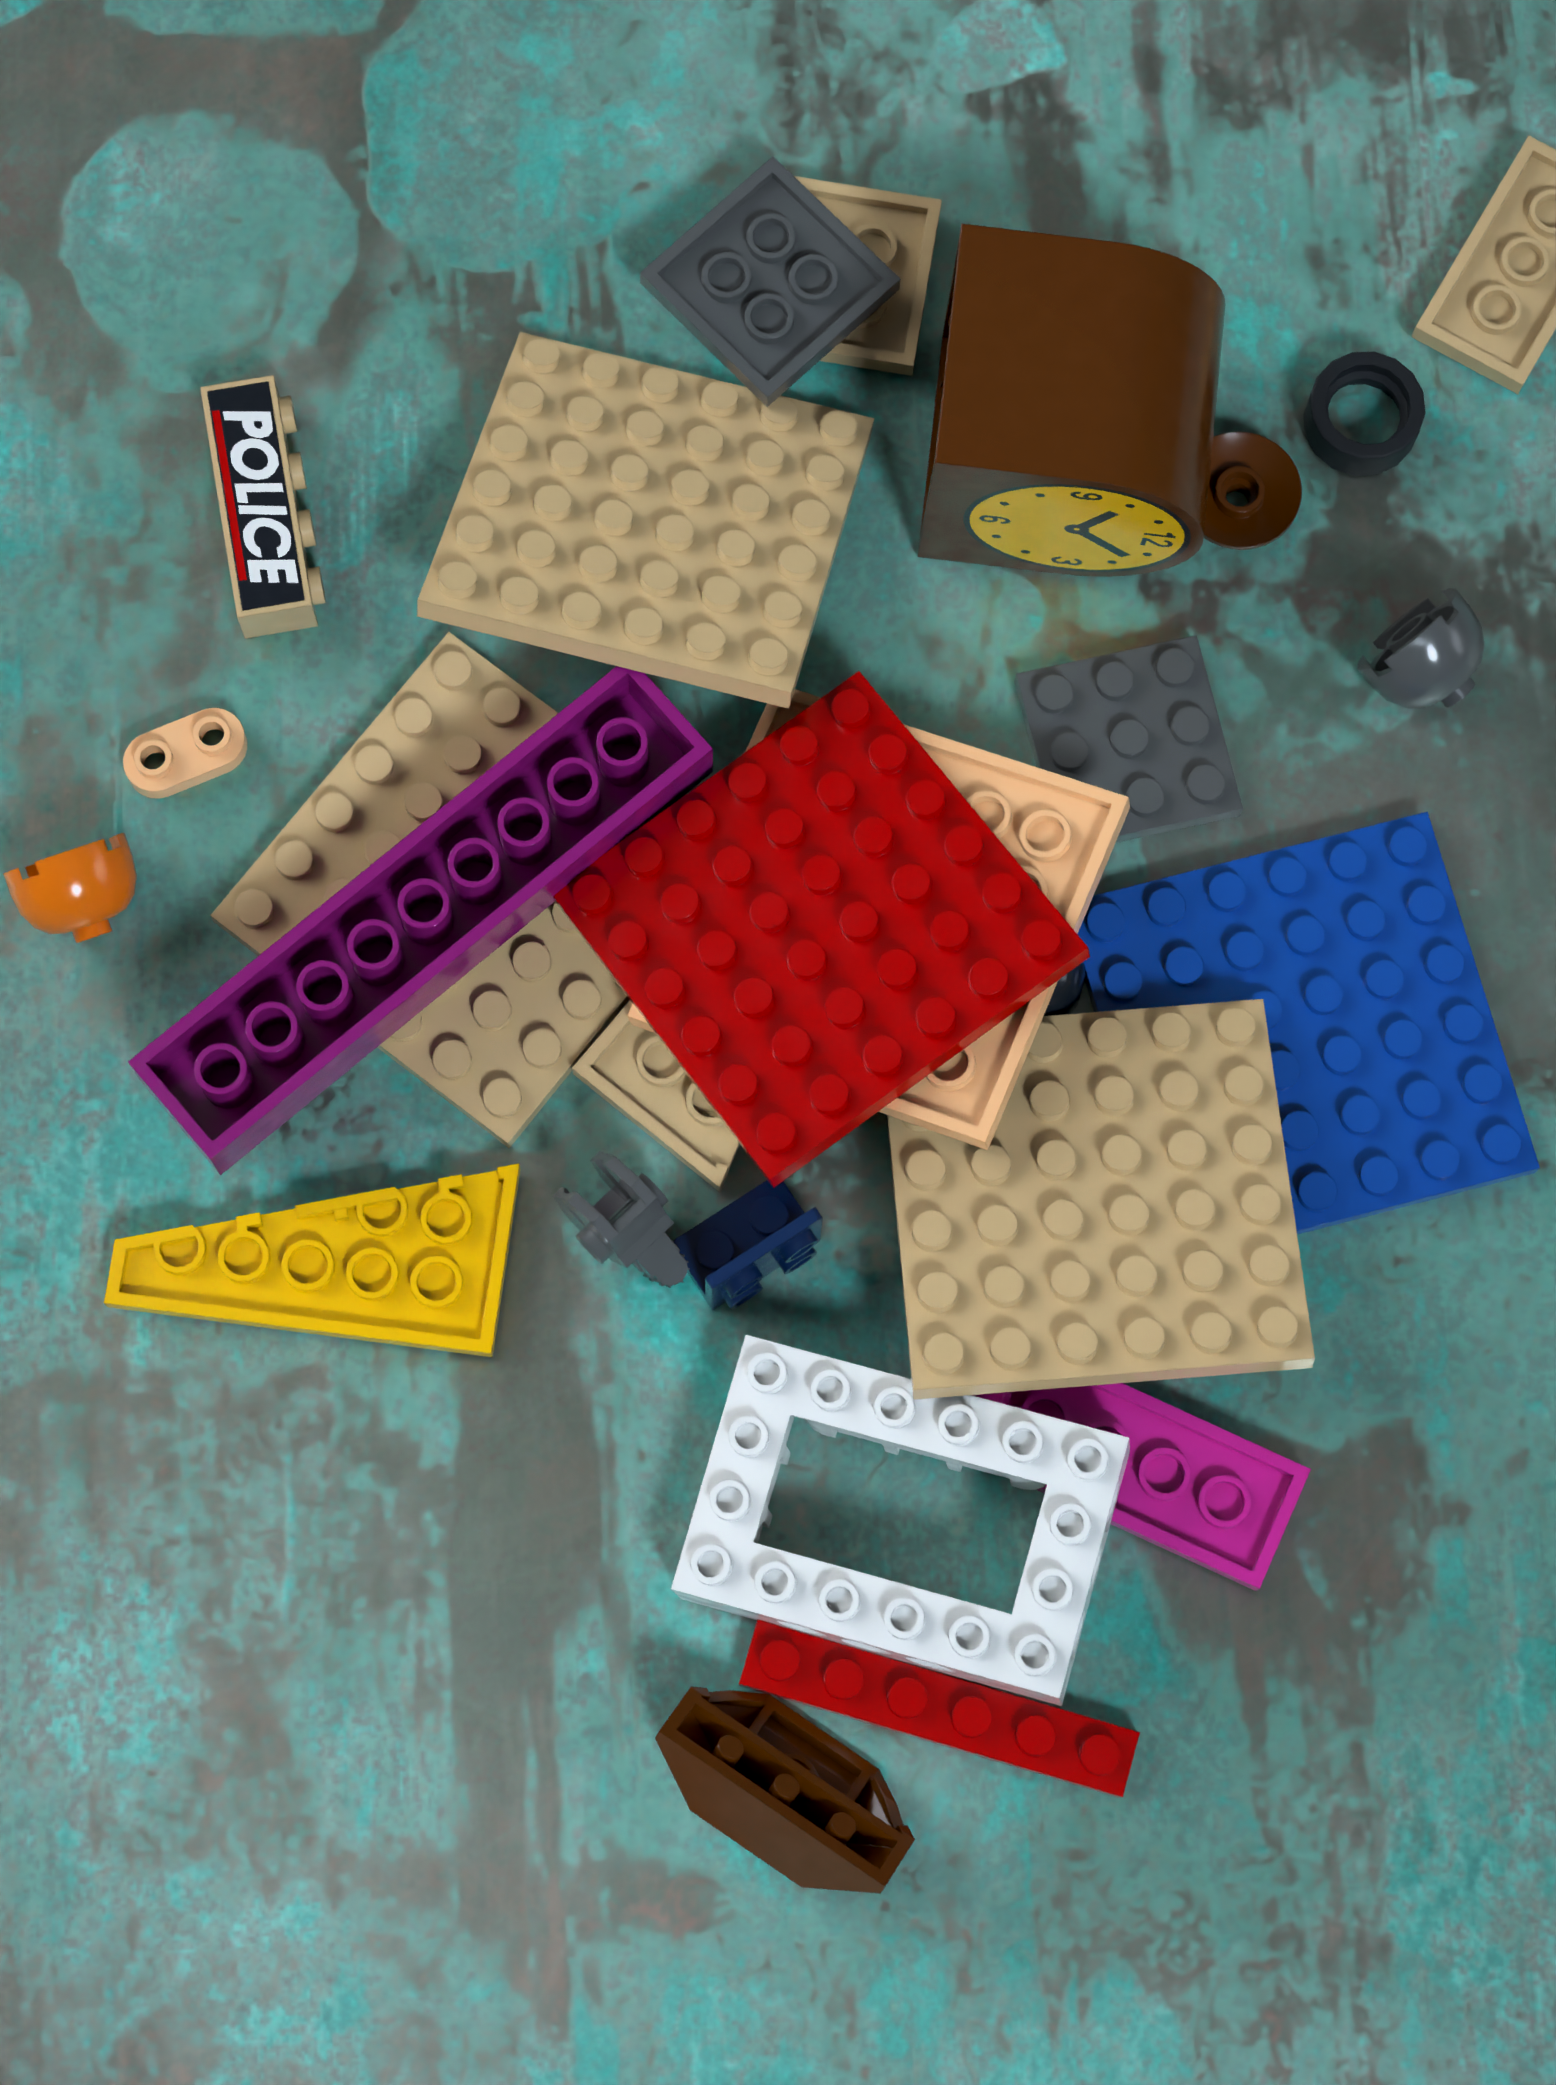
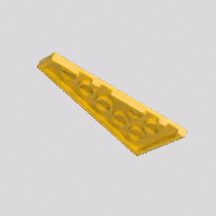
[104,1163,521,1357]

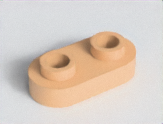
[123,708,248,799]

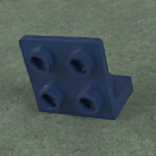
[673,1180,823,1311]

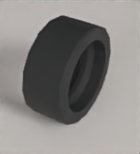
[1303,351,1426,476]

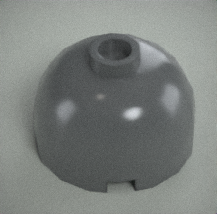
[1357,588,1485,709]

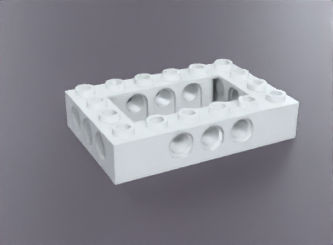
[671,1335,1130,1706]

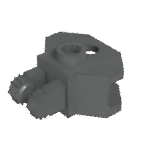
[553,1151,690,1288]

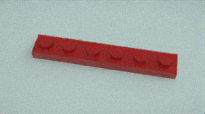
[739,1619,1140,1798]

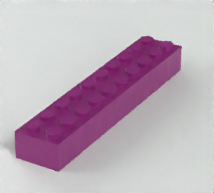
[128,666,713,1175]

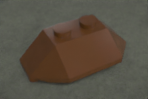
[655,1686,915,1893]

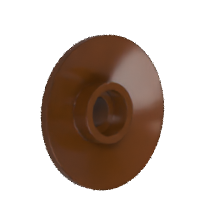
[1204,432,1302,550]

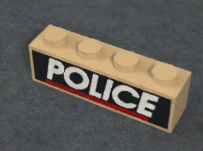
[200,375,326,639]

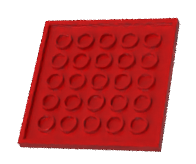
[553,671,1090,1188]

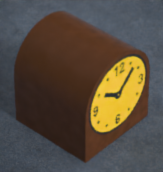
[917,223,1226,577]

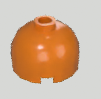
[3,833,137,943]

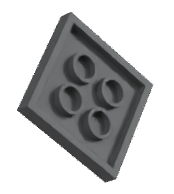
[640,156,901,407]
[1014,635,1243,843]

